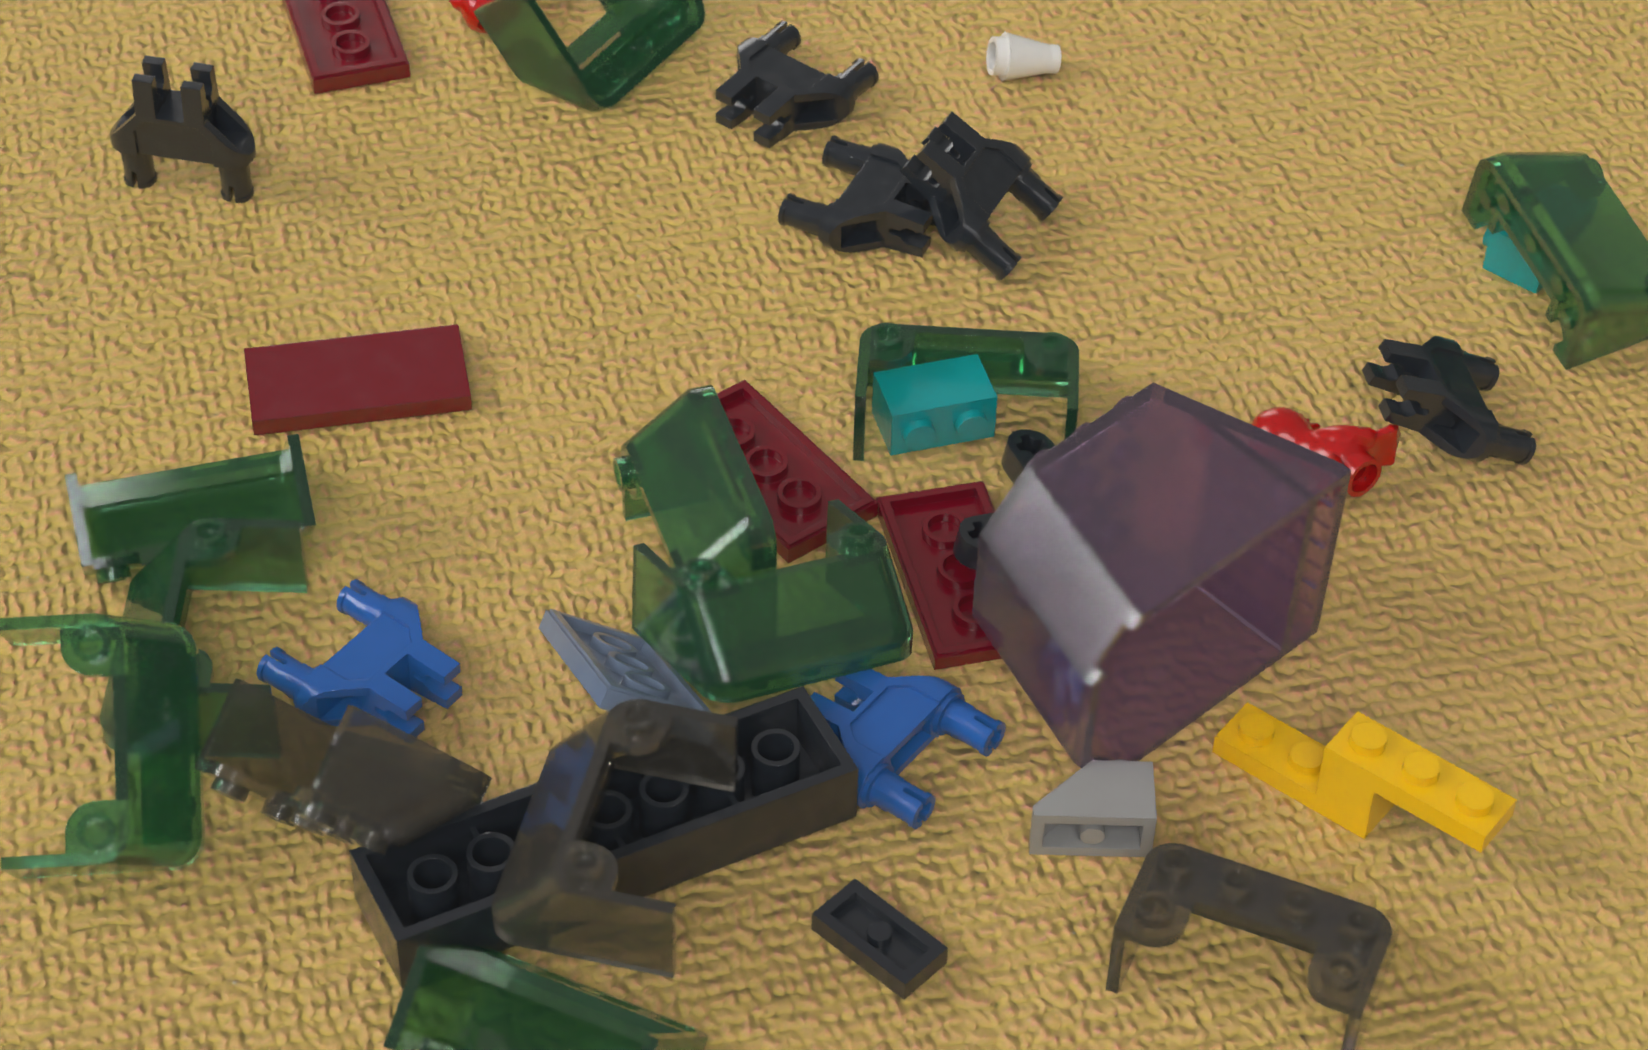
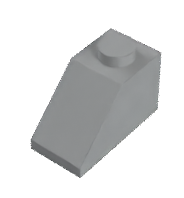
[1029,760,1157,857]

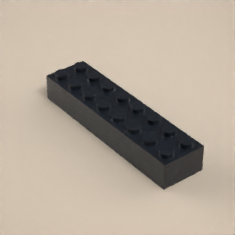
[349,686,859,989]

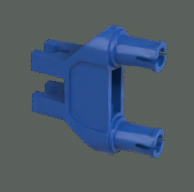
[257,579,462,744]
[810,658,1006,830]

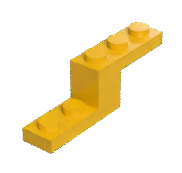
[1212,702,1517,853]

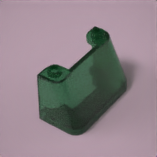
[1461,151,1648,370]

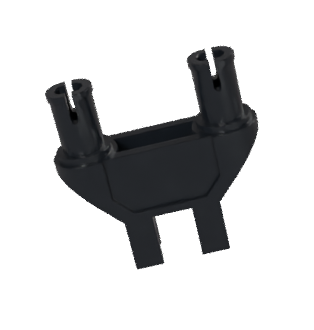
[716,21,879,148]
[110,55,256,203]
[900,112,1063,281]
[778,135,936,257]
[1362,335,1536,465]

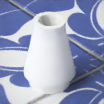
[986,32,1061,81]

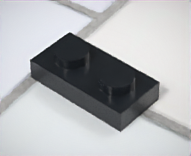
[811,879,948,1000]

